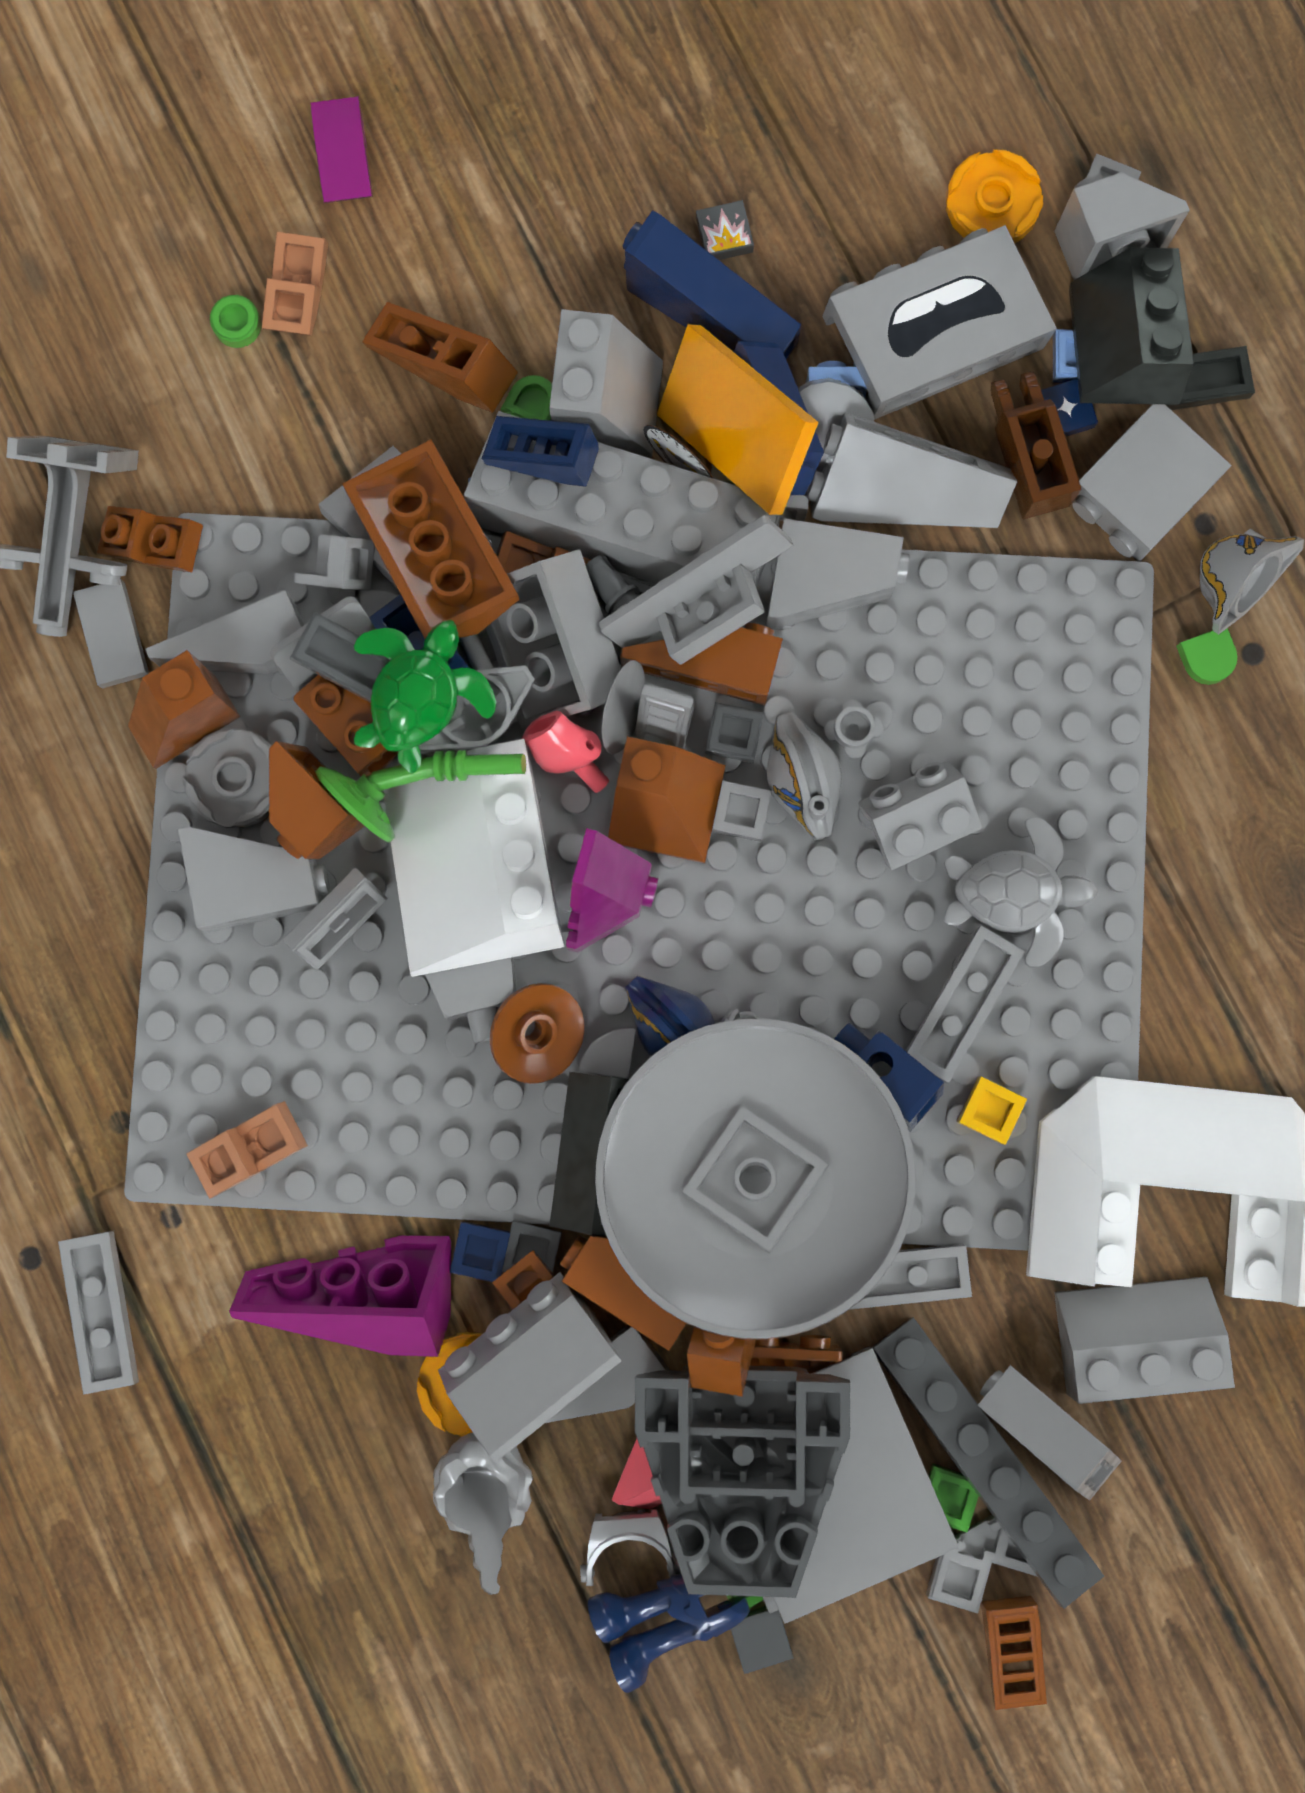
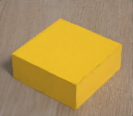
[957,1076,1027,1145]

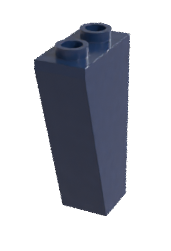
[623,210,801,361]

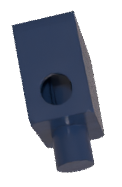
[834,1023,944,1132]

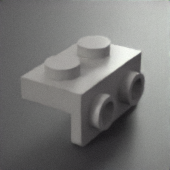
[858,761,982,870]

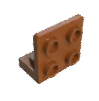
[293,675,398,776]

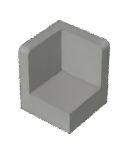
[294,534,374,590]

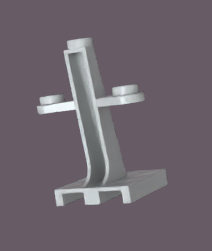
[0,436,139,637]

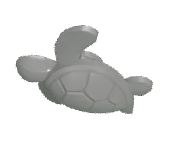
[944,818,1098,967]

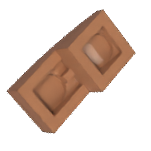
[262,232,328,336]
[186,1101,308,1199]

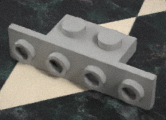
[599,516,794,665]

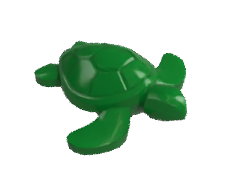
[354,620,497,773]

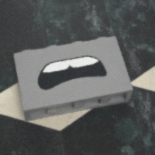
[822,225,1057,420]

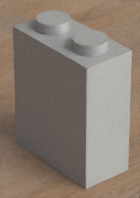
[1072,404,1232,562]

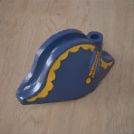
[625,975,715,1056]

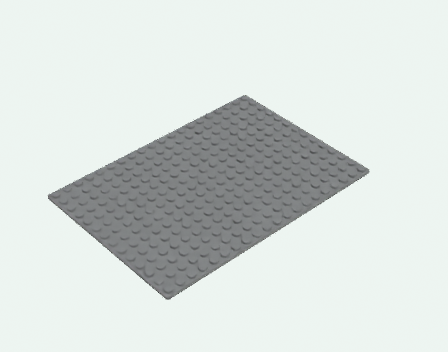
[124,513,1154,1251]

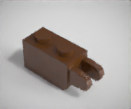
[990,371,1082,520]

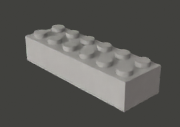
[463,411,780,588]

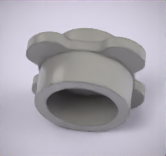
[824,699,884,759]

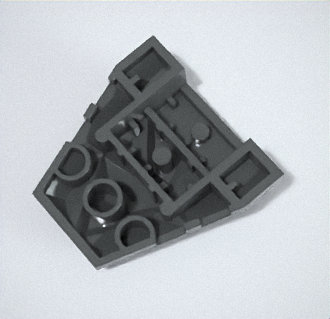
[635,1365,850,1598]

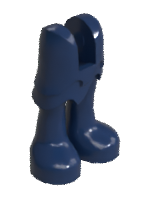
[588,1574,750,1693]

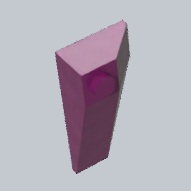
[566,828,659,953]
[229,1235,451,1357]

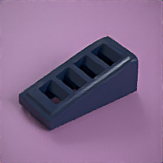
[482,416,599,487]

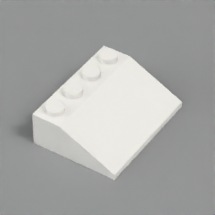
[383,739,564,977]

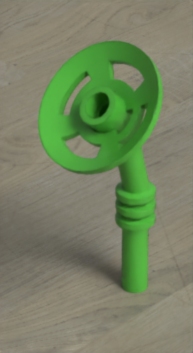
[315,750,526,843]

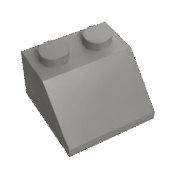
[1054,172,1190,280]

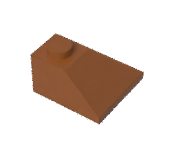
[608,736,726,864]
[269,741,365,859]

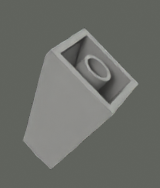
[549,309,663,458]

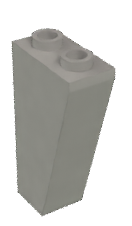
[805,412,1017,528]

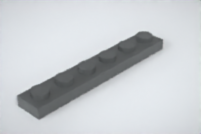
[872,1317,1104,1609]

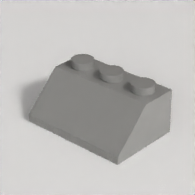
[486,549,621,730]
[438,1272,622,1463]
[1054,1276,1235,1404]

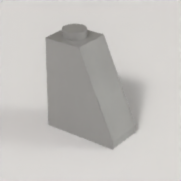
[766,518,910,629]
[177,826,330,932]
[978,1365,1122,1500]

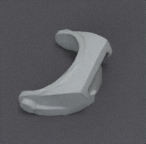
[580,1509,681,1586]

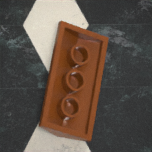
[342,440,520,639]

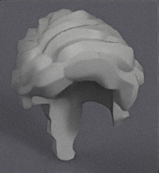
[433,1433,533,1595]

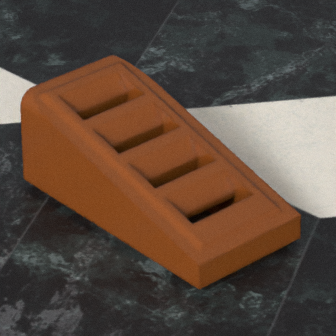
[981,1596,1047,1710]

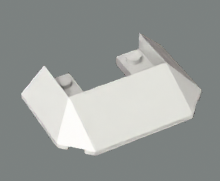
[1026,1076,1305,1307]

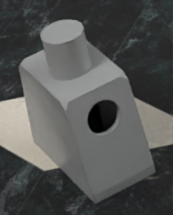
[425,957,516,1044]

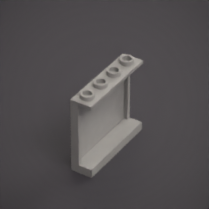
[763,1346,959,1624]

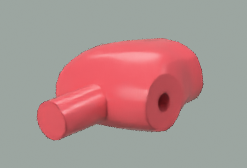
[522,711,609,793]

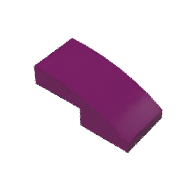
[310,96,373,203]

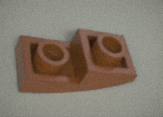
[97,506,203,573]

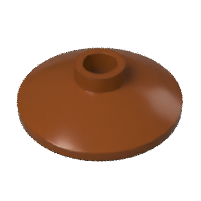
[490,983,585,1084]

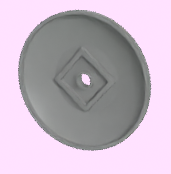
[595,1019,916,1339]

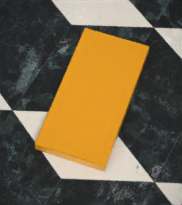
[657,324,819,515]

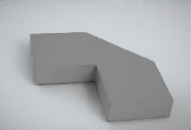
[926,1515,1038,1613]

